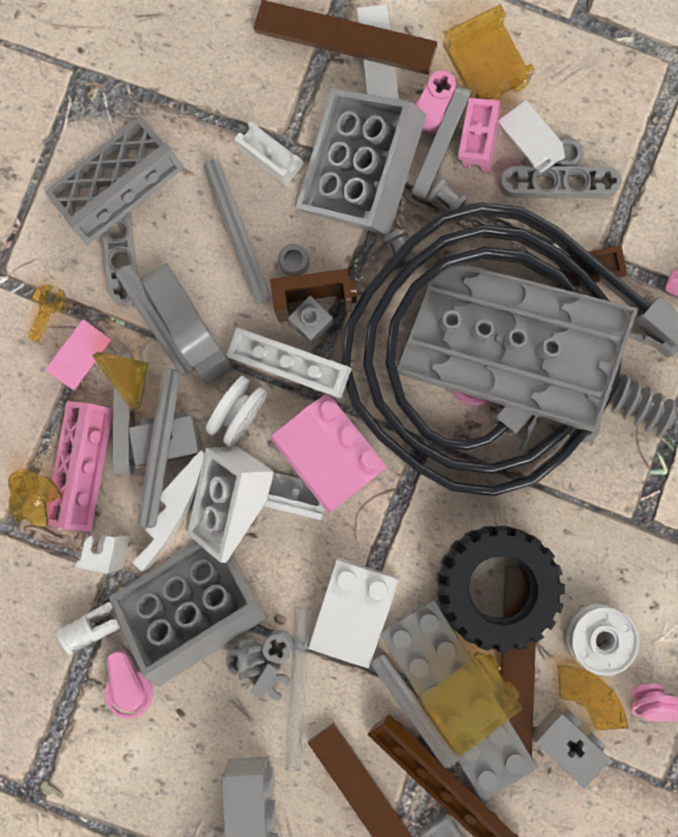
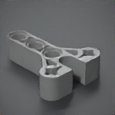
[140,263,233,384]

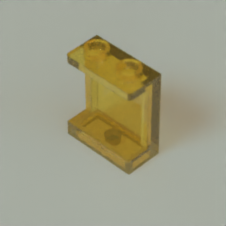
[443,4,534,100]
[416,651,523,757]

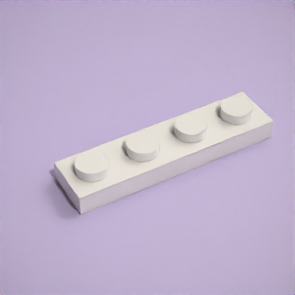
[226,327,352,398]

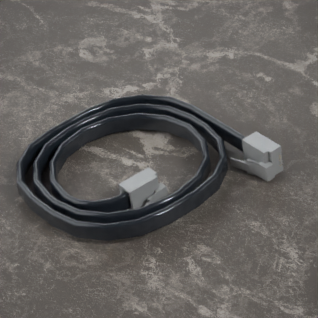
[341,202,678,496]

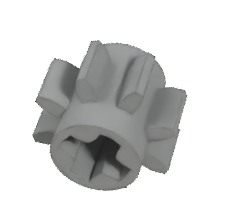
[226,638,266,680]

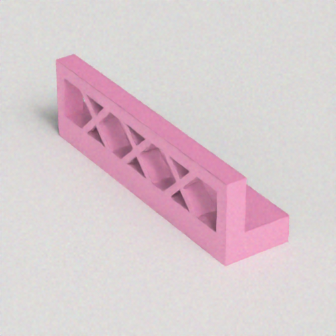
[43,401,113,532]

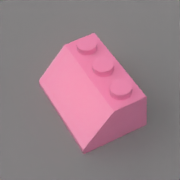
[270,393,387,514]

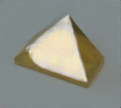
[92,352,149,411]

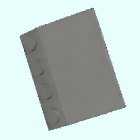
[296,88,427,235]
[109,542,268,686]

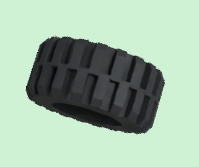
[436,525,565,653]

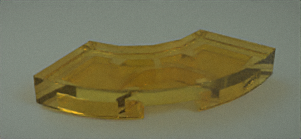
[557,665,628,730]

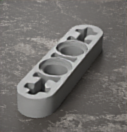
[412,85,472,200]
[499,166,622,199]
[101,187,138,307]
[113,354,135,476]

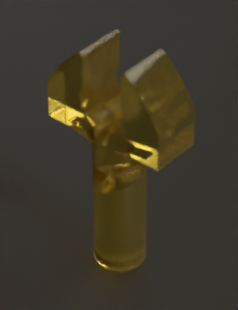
[28,284,67,342]

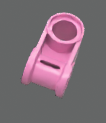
[415,70,456,136]

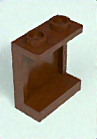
[270,269,357,322]

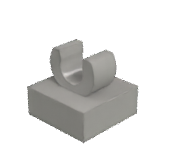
[251,661,291,700]

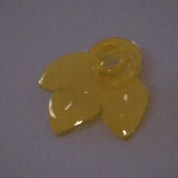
[8,469,62,527]

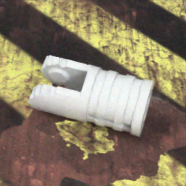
[57,602,121,655]

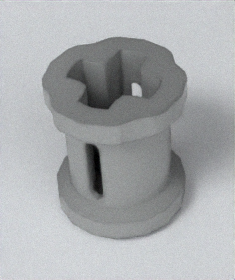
[426,178,468,212]
[381,229,417,269]
[263,630,293,664]

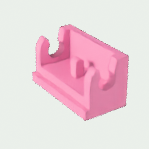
[458,98,502,173]
[45,319,112,391]

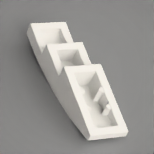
[133,450,205,571]

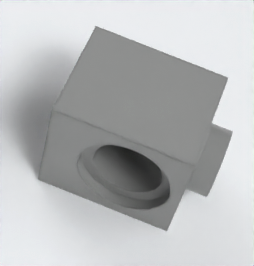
[288,296,333,345]

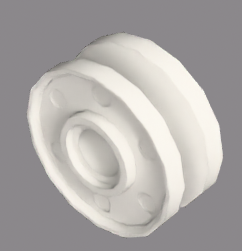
[205,376,267,447]
[565,604,639,676]

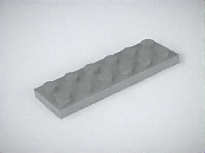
[381,598,538,801]

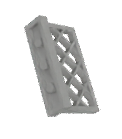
[44,116,184,245]

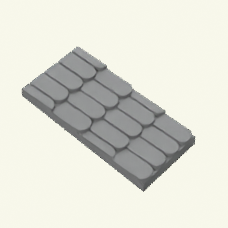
[397,258,638,432]

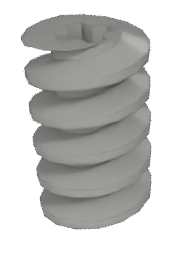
[610,374,677,438]

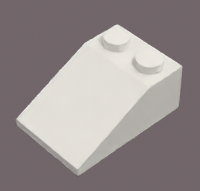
[187,447,274,563]
[308,558,398,668]

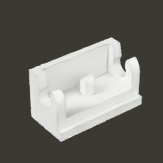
[498,100,565,173]
[234,121,304,187]
[264,472,325,520]
[76,533,130,574]

